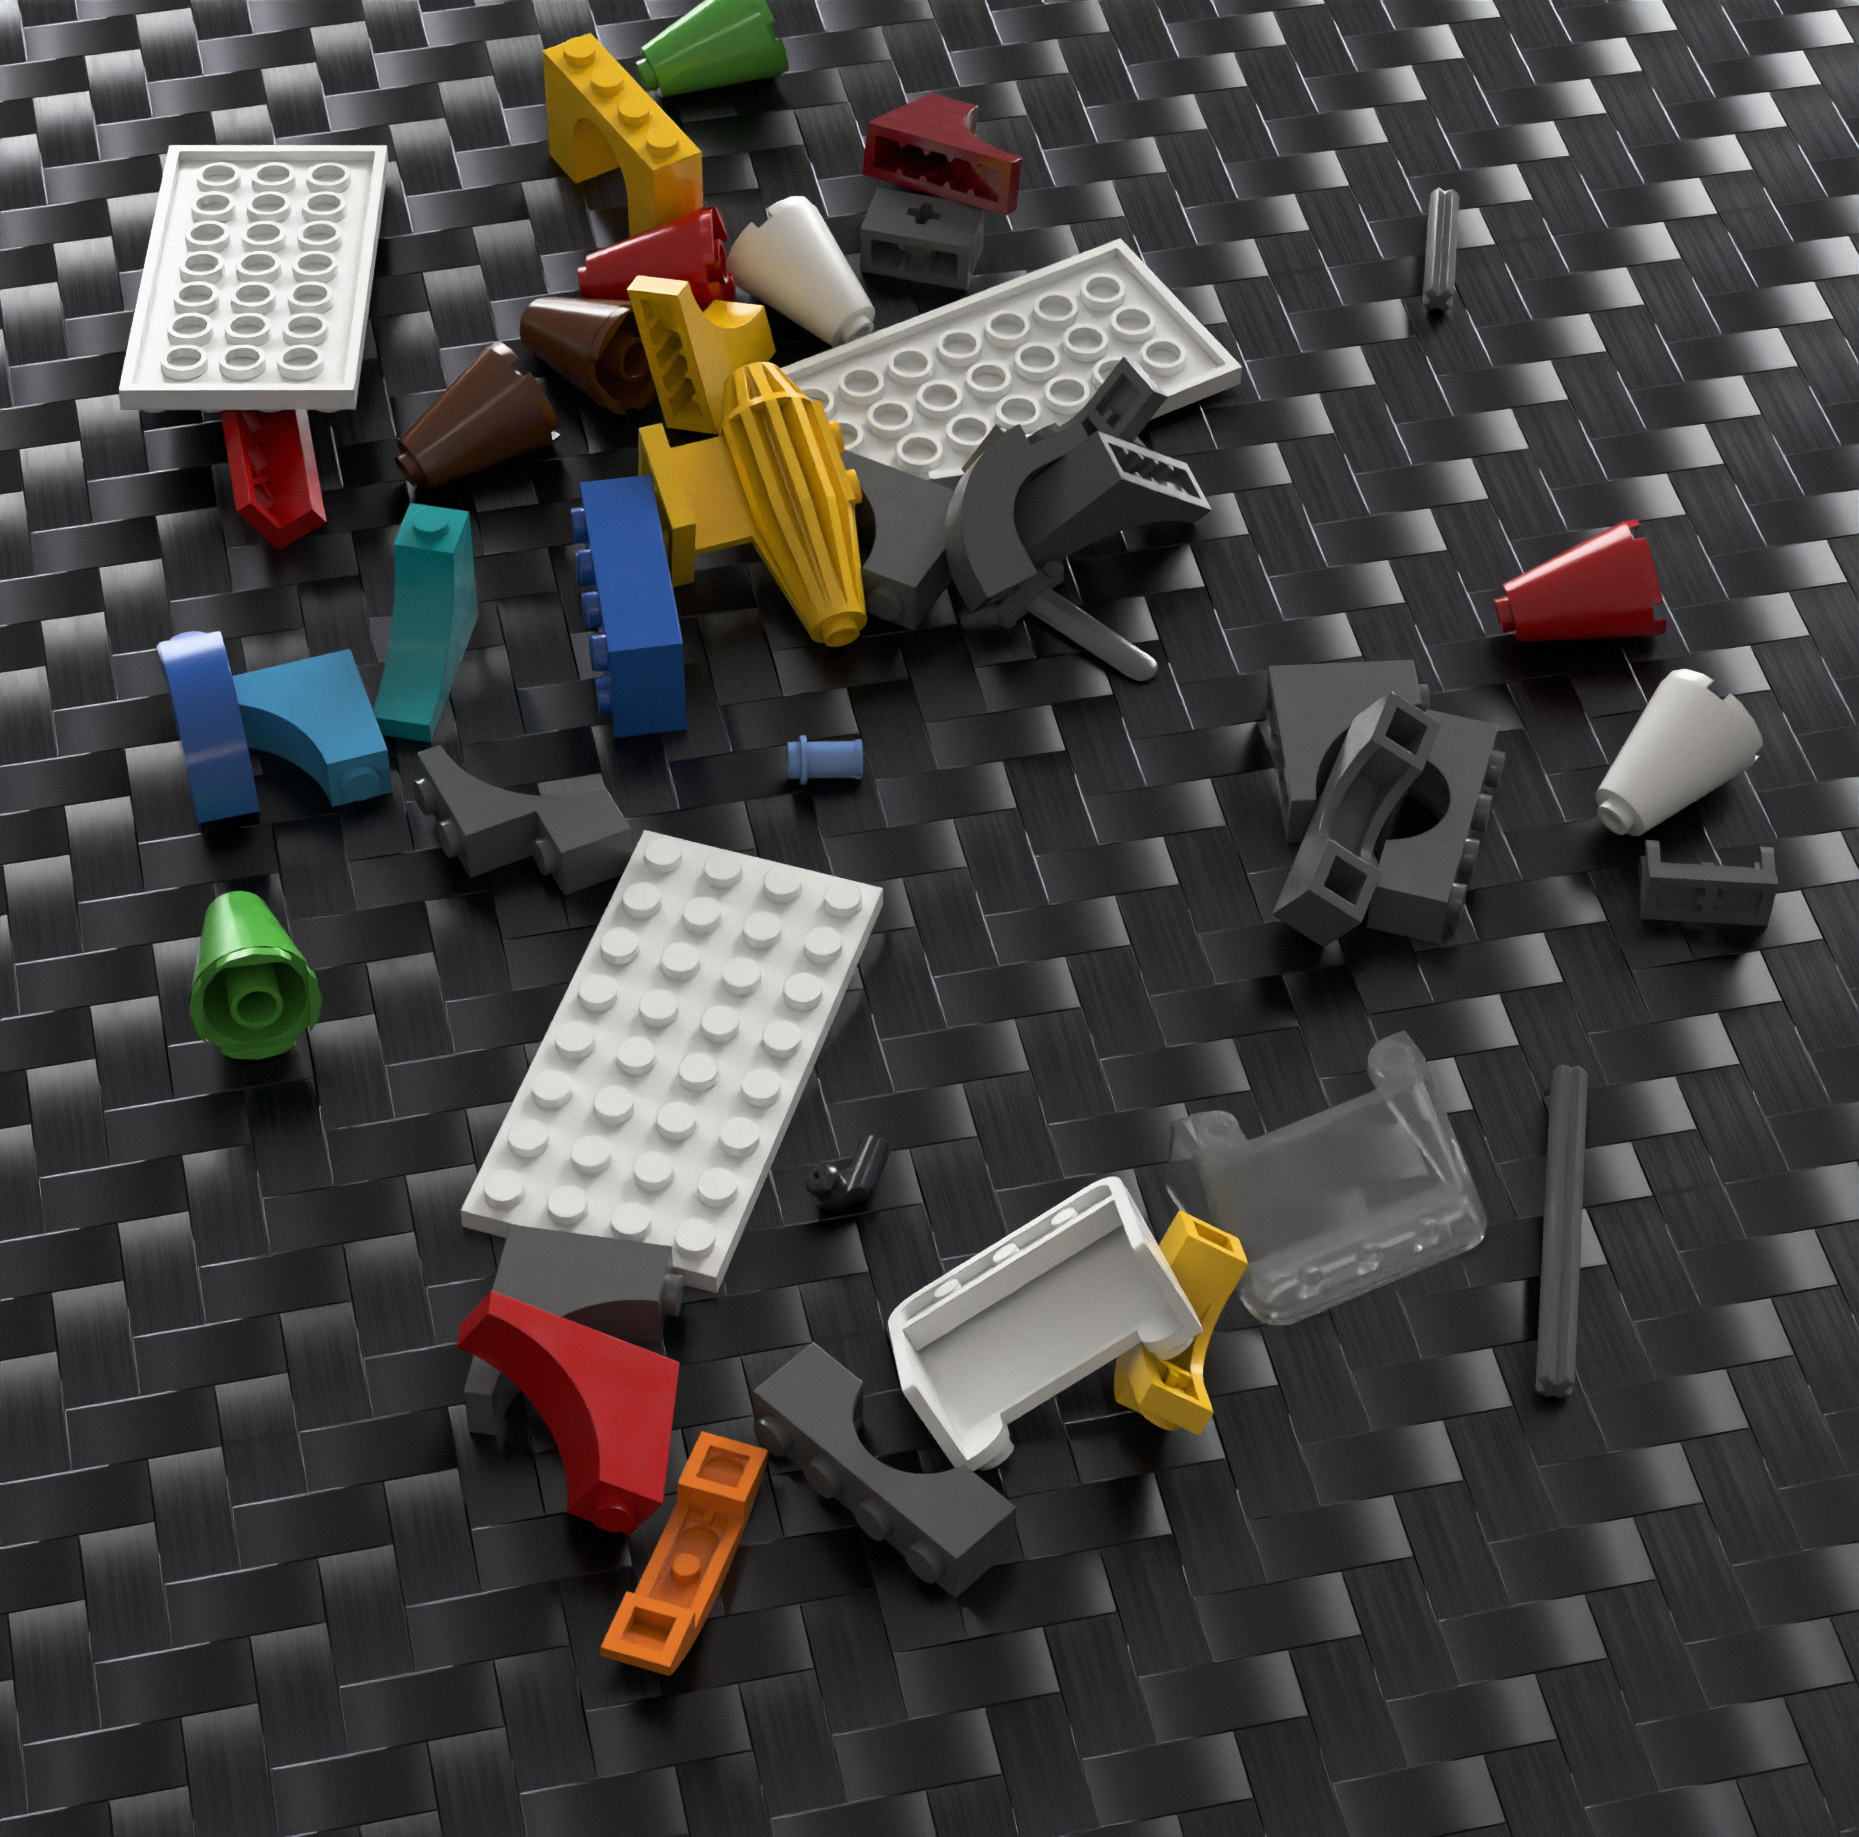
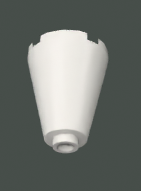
[726,196,875,348]
[1595,669,1763,836]

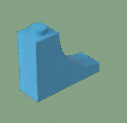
[175,649,392,807]

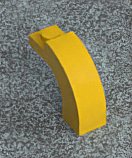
[1114,1210,1248,1436]

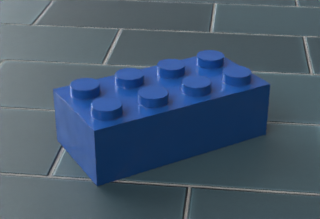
[570,475,687,738]

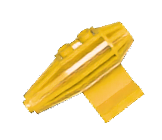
[638,362,867,647]

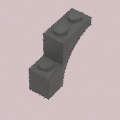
[412,745,633,895]

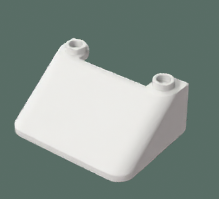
[888,1177,1203,1472]

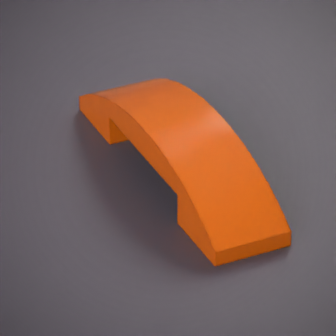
[600,1431,768,1676]

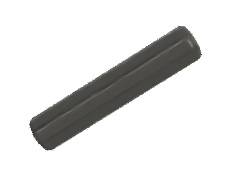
[1423,188,1460,311]

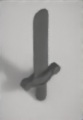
[997,560,1158,681]

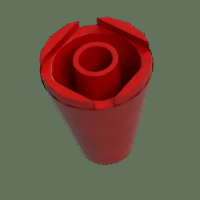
[578,206,736,312]
[1494,518,1667,642]

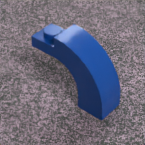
[157,631,260,823]

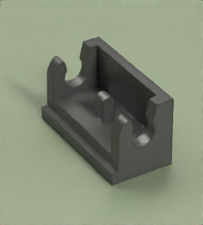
[1638,840,1778,926]

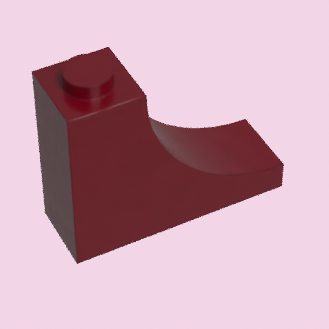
[862,93,1023,216]

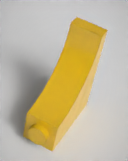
[627,275,776,434]

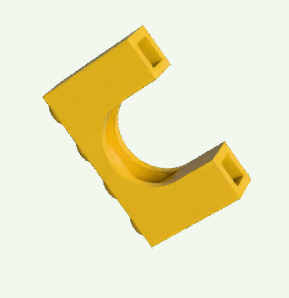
[543,33,703,237]

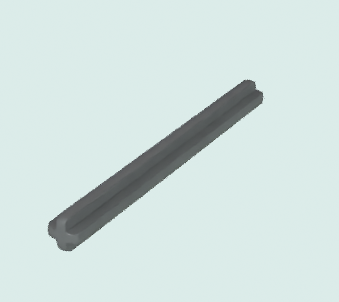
[1535,1064,1588,1399]

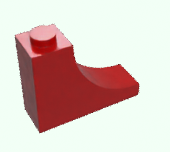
[457,1290,680,1536]

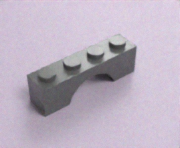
[1272,691,1442,947]
[1367,709,1506,944]
[753,1342,1017,1599]

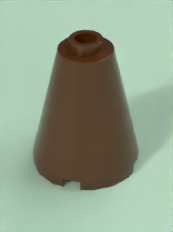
[520,297,658,415]
[394,341,561,490]

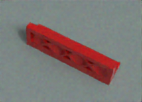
[221,410,326,549]

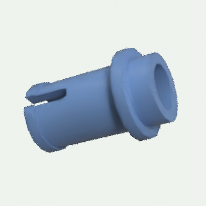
[786,735,863,785]

